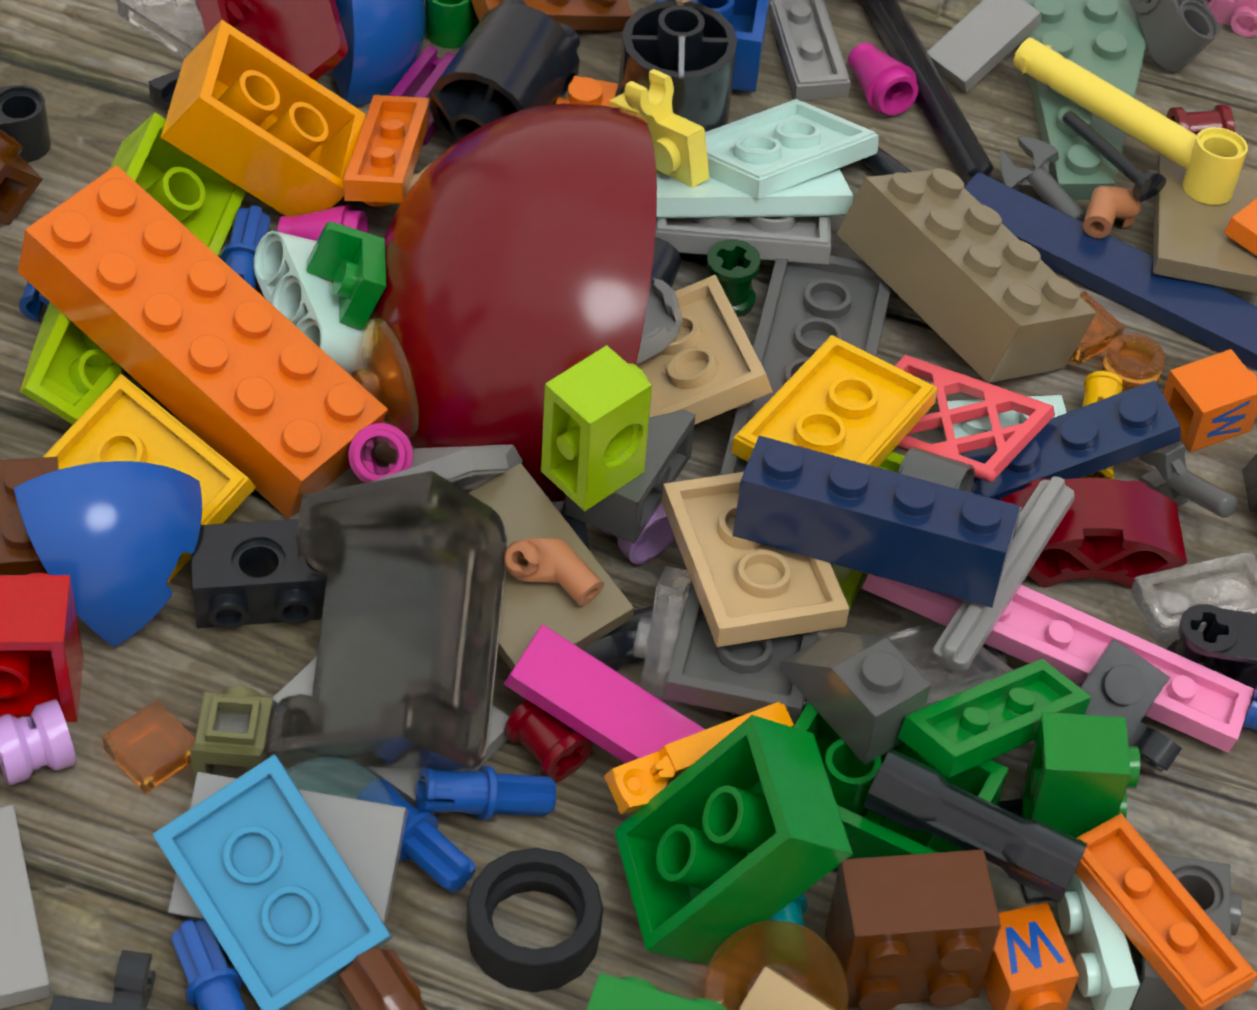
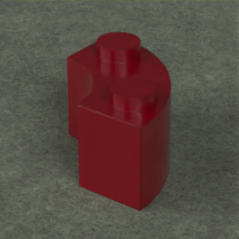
[999,478,1187,590]

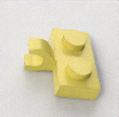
[609,69,710,187]

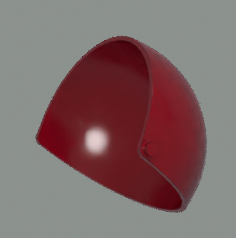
[367,103,657,502]

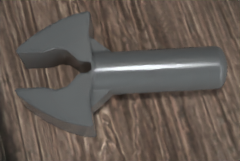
[1000,136,1085,222]
[1138,442,1237,518]

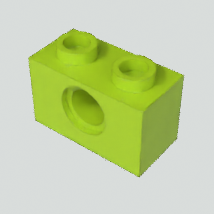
[541,345,652,511]

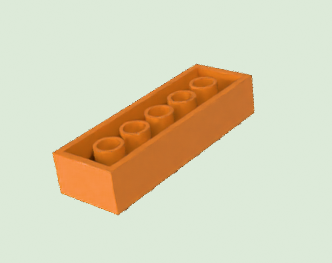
[18,165,388,519]

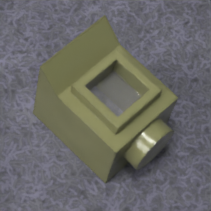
[190,686,275,786]

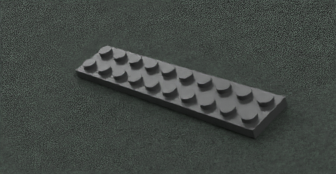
[664,255,891,725]

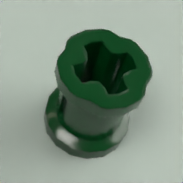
[706,239,761,317]

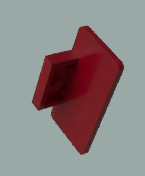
[195,0,348,81]

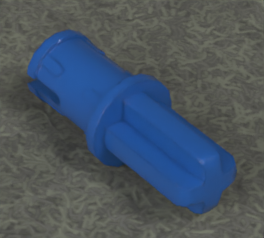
[220,205,270,290]
[416,766,556,821]
[358,779,476,893]
[171,919,247,1010]

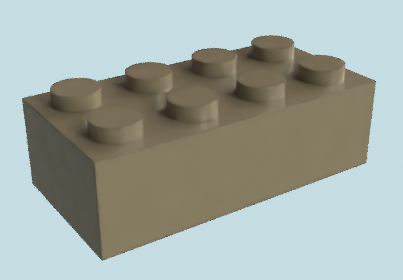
[837,168,1097,383]

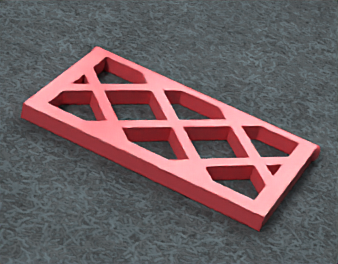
[894,355,1055,482]

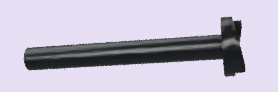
[1062,110,1167,203]

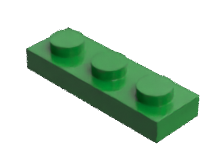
[898,658,1092,779]

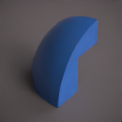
[332,0,426,106]
[14,461,202,647]

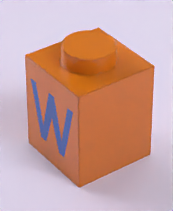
[1163,349,1257,453]
[983,902,1079,1010]

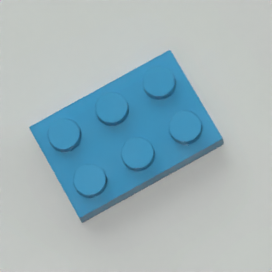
[152,754,393,1010]

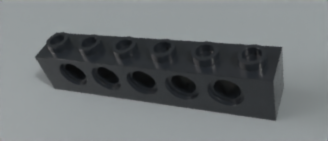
[191,501,590,629]

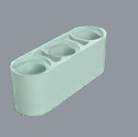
[254,231,372,379]

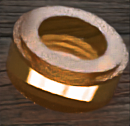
[1102,334,1166,391]

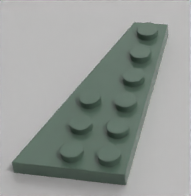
[1021,0,1146,200]

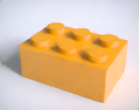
[160,20,366,216]

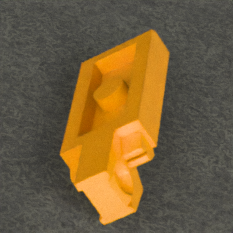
[604,701,794,814]

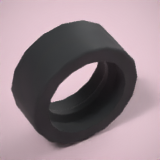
[466,848,603,992]

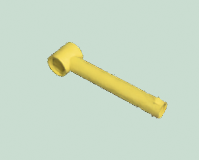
[1013,38,1248,205]

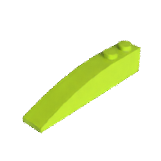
[20,112,246,425]

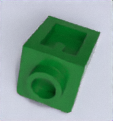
[307,222,386,330]

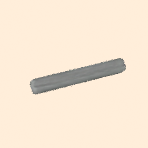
[932,476,1075,674]

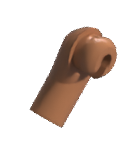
[1083,185,1141,238]
[503,538,604,606]

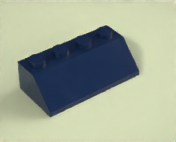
[733,435,1022,608]

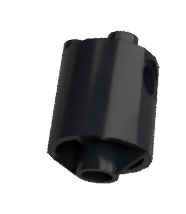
[429,0,580,145]
[618,0,738,132]

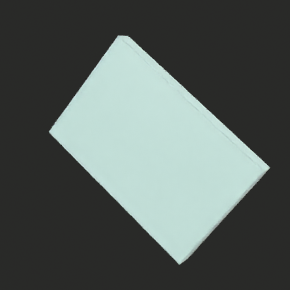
[705,99,879,200]

